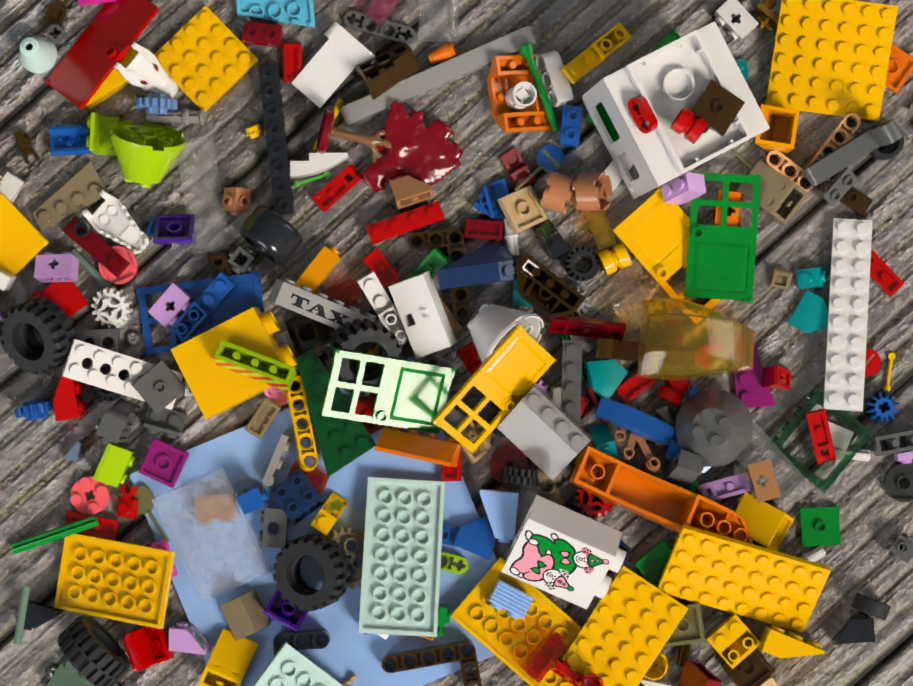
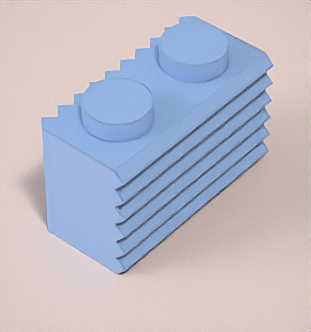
[488,579,534,620]

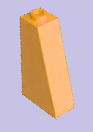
[294,246,341,294]

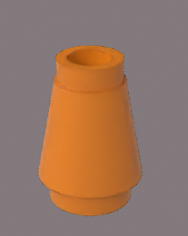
[428,42,457,65]

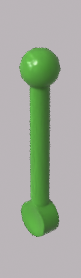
[292,171,331,188]

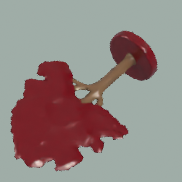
[316,101,463,192]

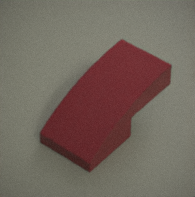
[498,146,536,190]

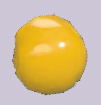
[644,651,668,681]

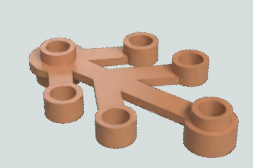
[613,404,664,474]

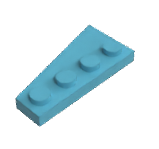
[236,0,316,28]

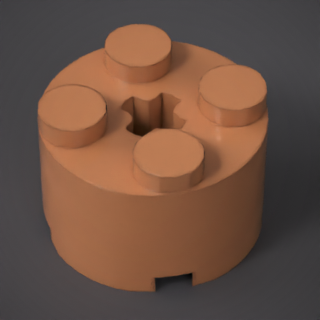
[540,171,577,215]
[572,172,612,211]

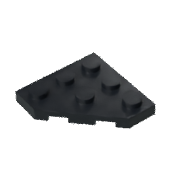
[450,386,508,438]

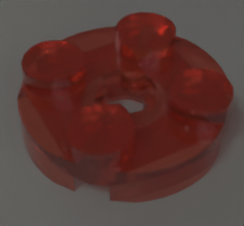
[489,446,528,484]

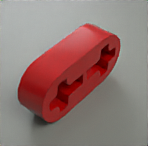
[628,95,658,134]

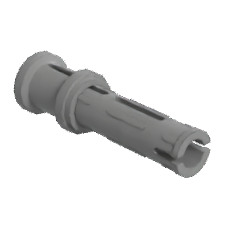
[146,108,205,126]

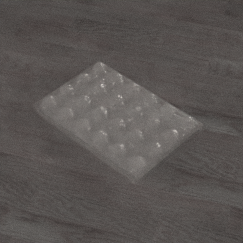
[152,467,272,602]

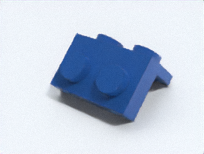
[49,124,90,156]

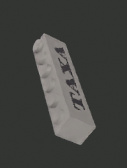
[268,278,382,344]

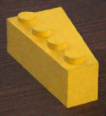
[86,47,138,109]

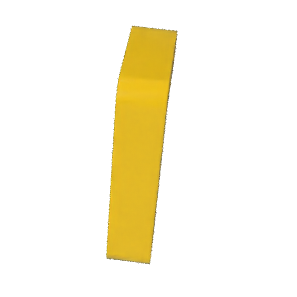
[285,371,329,472]

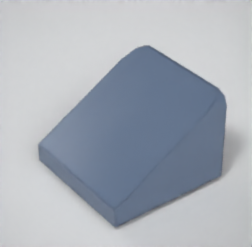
[63,442,84,461]

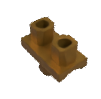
[755,0,779,31]

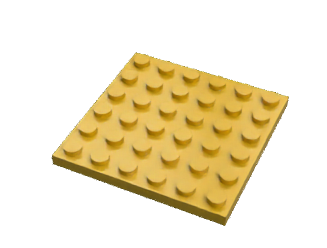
[765,0,898,121]

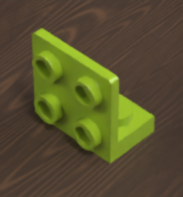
[86,112,121,156]

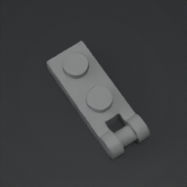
[263,434,292,486]

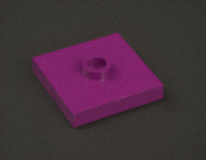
[138,437,190,488]

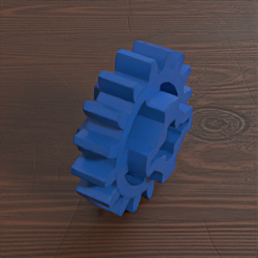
[14,398,54,421]

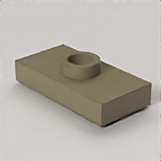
[244,397,282,440]

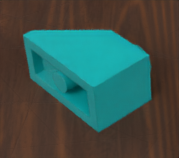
[588,422,619,460]

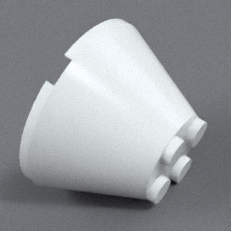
[467,304,544,364]

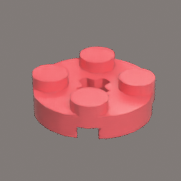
[98,246,138,285]
[70,476,110,515]

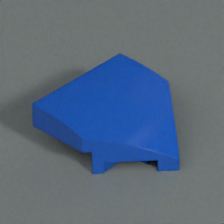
[473,178,510,221]
[453,516,496,560]

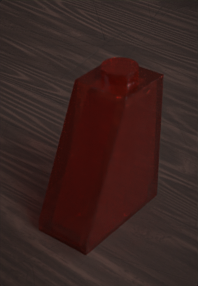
[520,632,567,683]

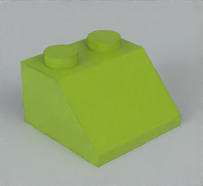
[92,443,136,487]

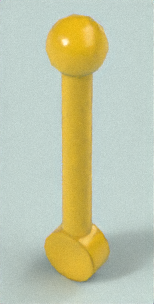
[883,352,896,392]

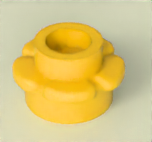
[245,124,263,139]

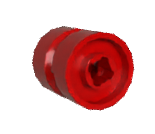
[670,106,708,144]
[657,371,691,406]

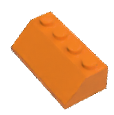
[375,426,461,467]

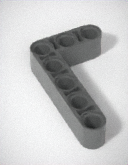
[802,119,903,187]

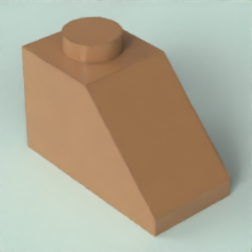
[389,175,435,209]

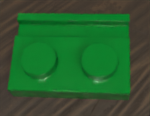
[437,603,451,636]

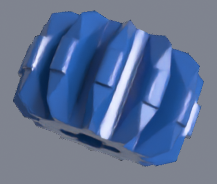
[866,391,899,424]

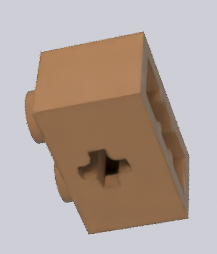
[745,459,781,503]

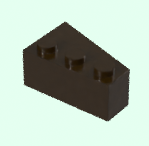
[354,42,419,100]

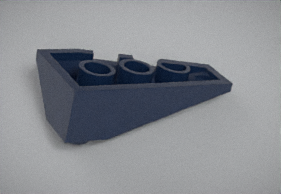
[436,243,517,290]

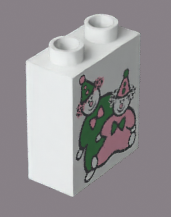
[501,495,626,609]

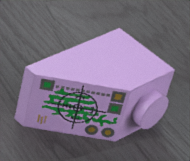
[169,622,212,655]

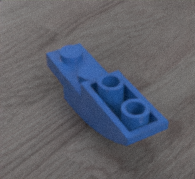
[170,271,237,342]

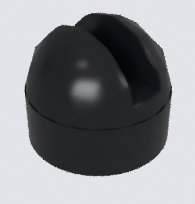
[73,222,91,238]

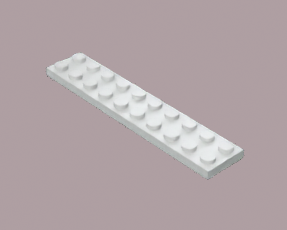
[823,218,873,412]

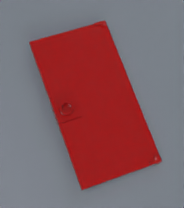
[45,0,160,110]

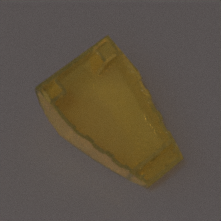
[638,298,755,381]

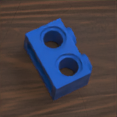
[559,105,583,148]

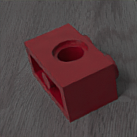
[242,22,284,48]

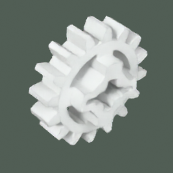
[91,287,133,329]

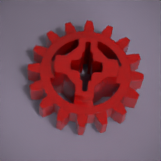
[575,488,615,518]

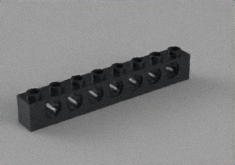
[258,61,296,217]

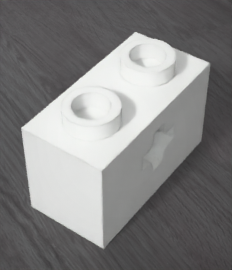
[714,0,759,42]

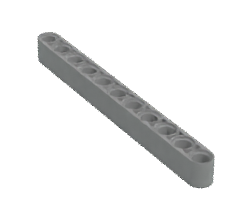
[339,26,537,127]

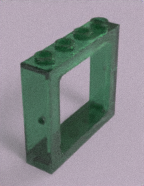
[769,389,873,494]

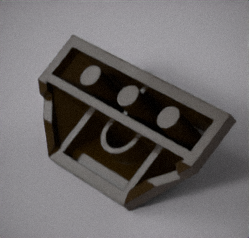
[515,253,586,319]

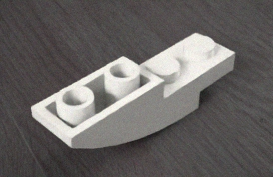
[357,271,409,345]

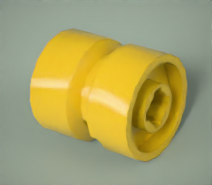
[597,242,632,275]

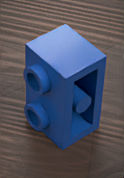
[236,485,270,515]

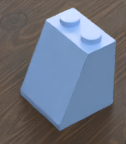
[479,488,519,543]

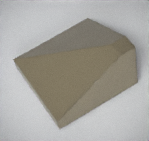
[770,264,793,290]

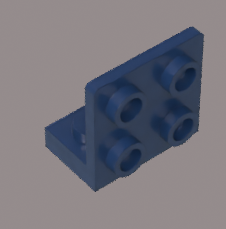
[269,469,325,525]

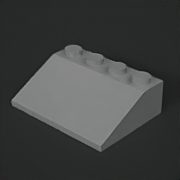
[497,385,593,481]

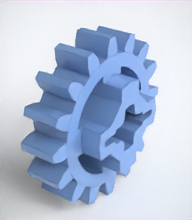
[136,94,177,115]

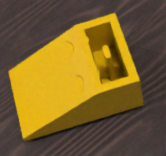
[758,624,825,658]
[198,628,259,686]

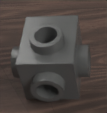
[228,246,256,275]
[885,533,913,563]

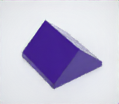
[153,214,196,245]
[263,590,309,632]

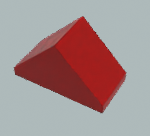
[762,365,791,390]

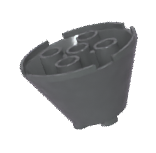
[675,389,753,467]

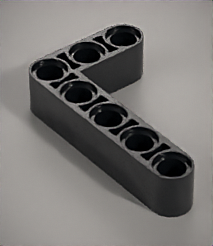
[273,629,331,656]

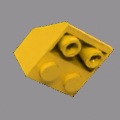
[705,613,761,669]

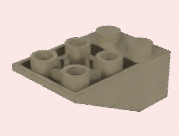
[736,160,809,225]

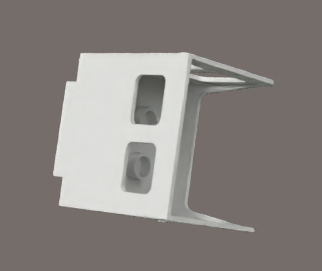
[582,21,770,199]

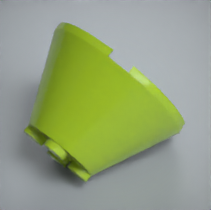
[109,121,187,188]

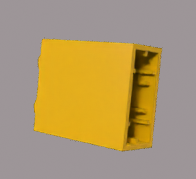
[171,307,298,419]

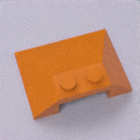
[487,54,552,133]

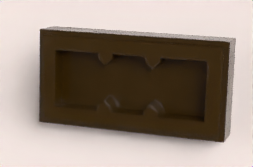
[839,186,873,216]

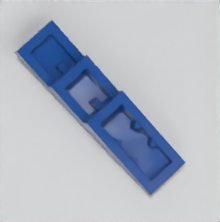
[596,397,675,446]

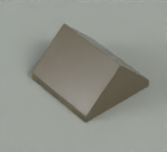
[220,589,271,641]

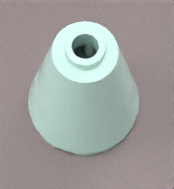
[19,35,58,74]

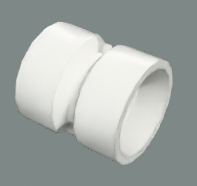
[505,81,537,110]

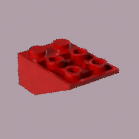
[53,376,88,421]

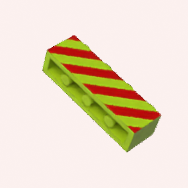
[214,340,296,392]

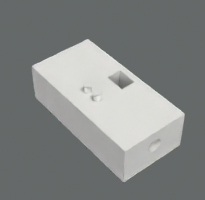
[388,271,457,359]

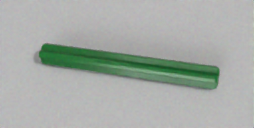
[10,515,99,554]

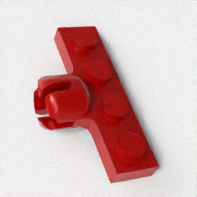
[549,661,604,686]

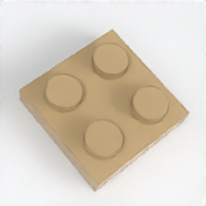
[497,185,547,235]

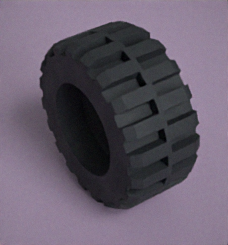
[1,297,76,375]
[325,318,403,396]
[273,534,351,611]
[57,616,130,686]

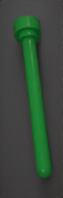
[518,42,559,132]

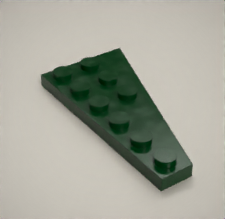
[296,348,376,477]

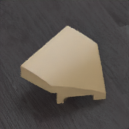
[449,421,491,465]

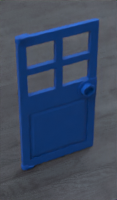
[136,271,265,355]

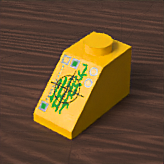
[310,492,349,536]

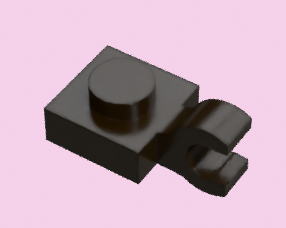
[44,0,69,27]
[14,130,39,164]

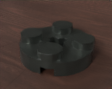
[884,464,913,502]

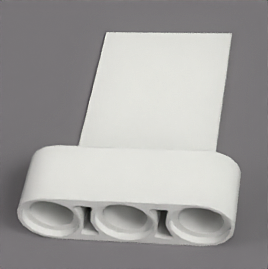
[292,21,375,108]

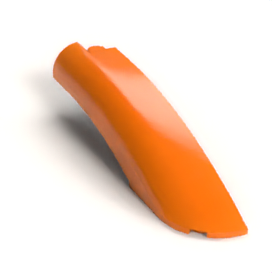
[569,446,753,544]

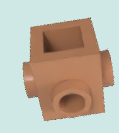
[222,187,251,216]

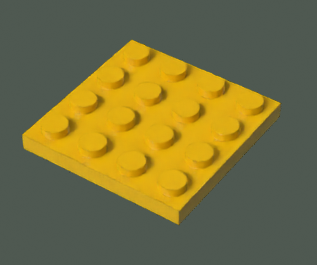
[154,5,259,112]

